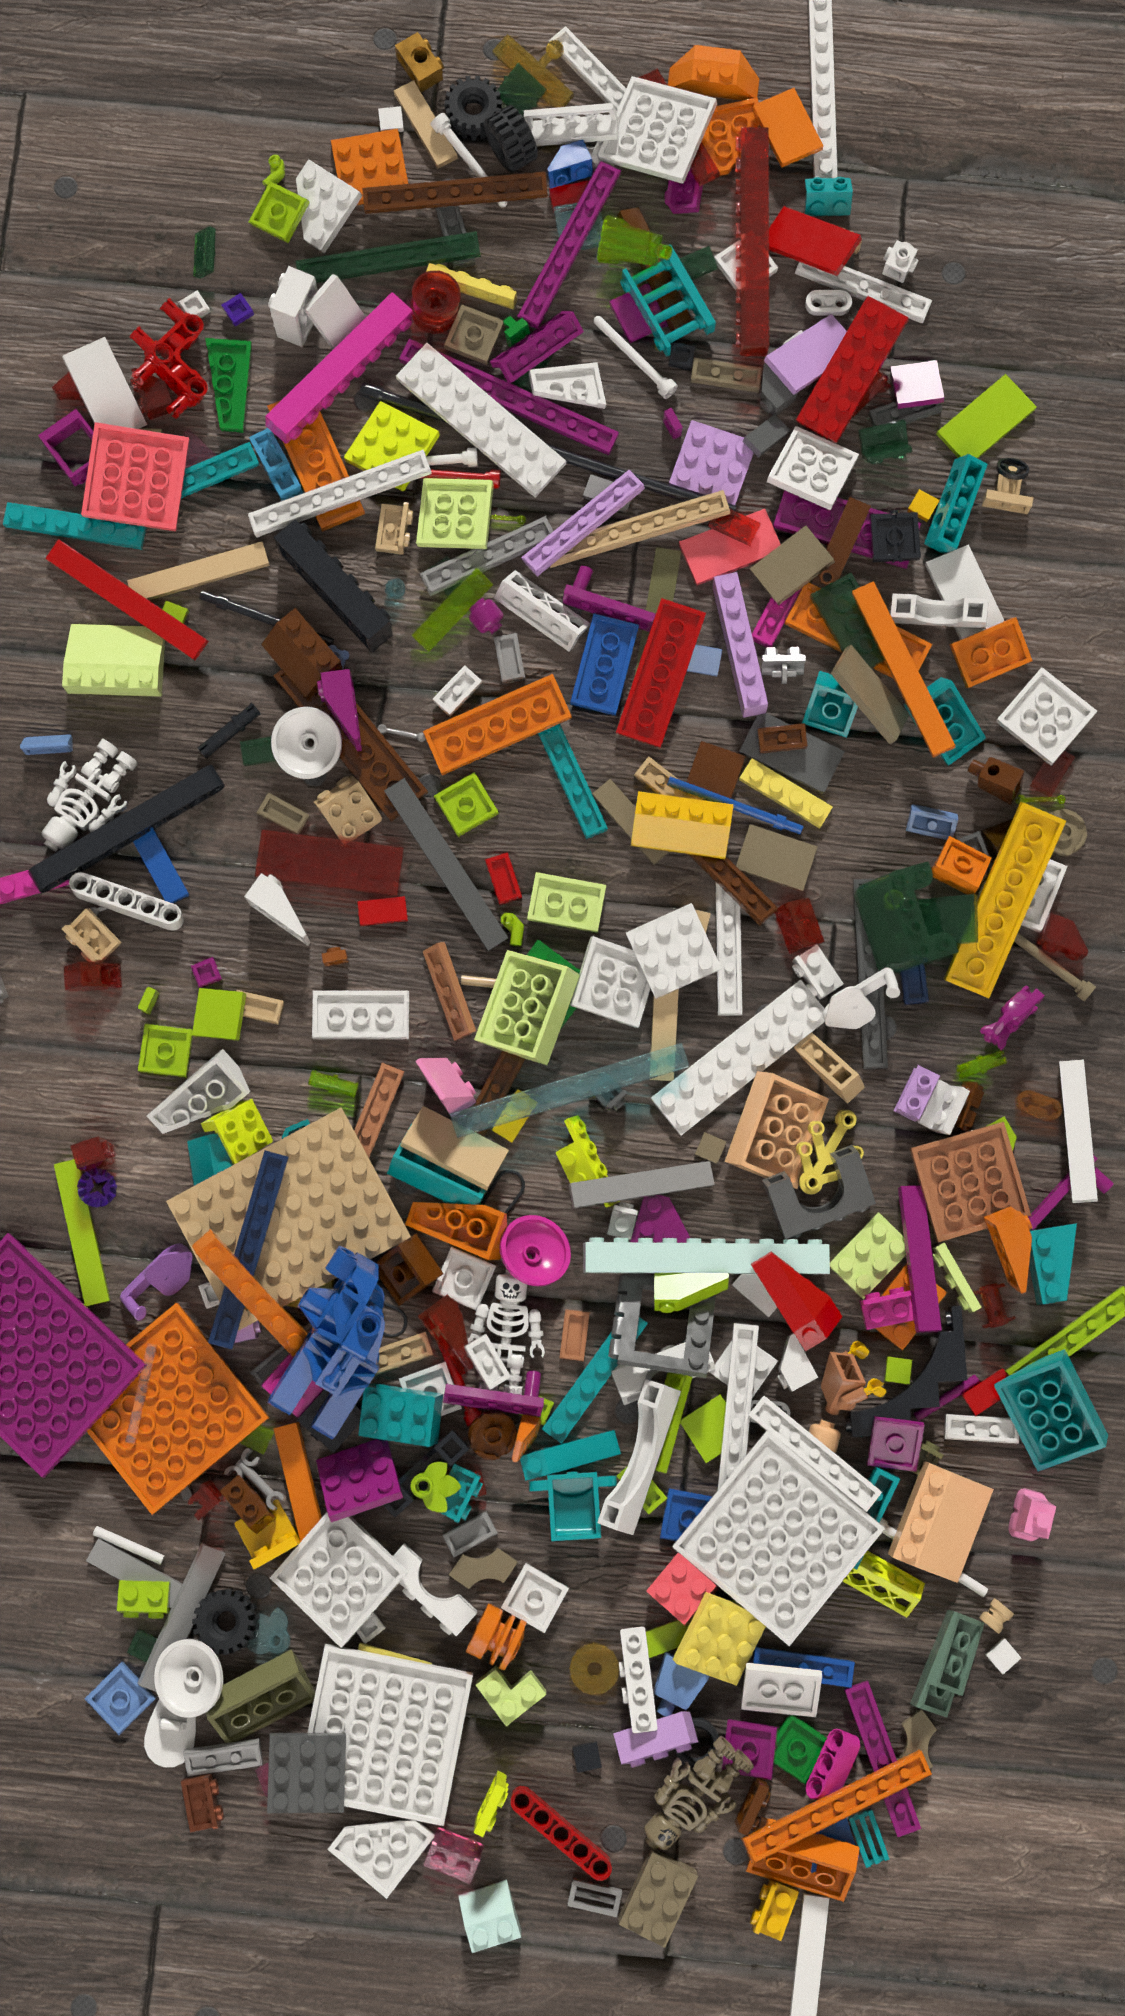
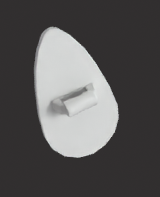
[144,1699,196,1767]

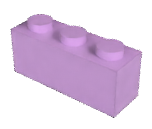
[613,1712,698,1768]

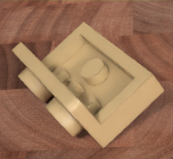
[375,502,413,555]
[62,908,121,963]

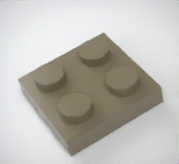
[444,305,504,365]

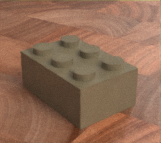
[618,1848,698,1948]

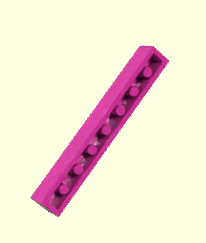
[265,292,413,444]

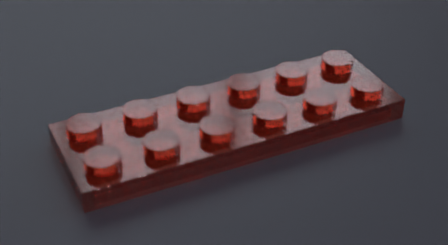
[255,830,404,896]

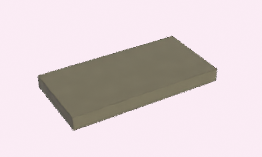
[831,645,909,744]

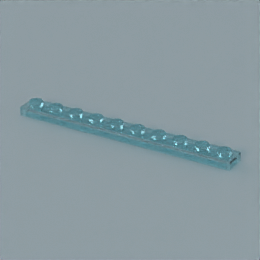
[450,1043,689,1138]

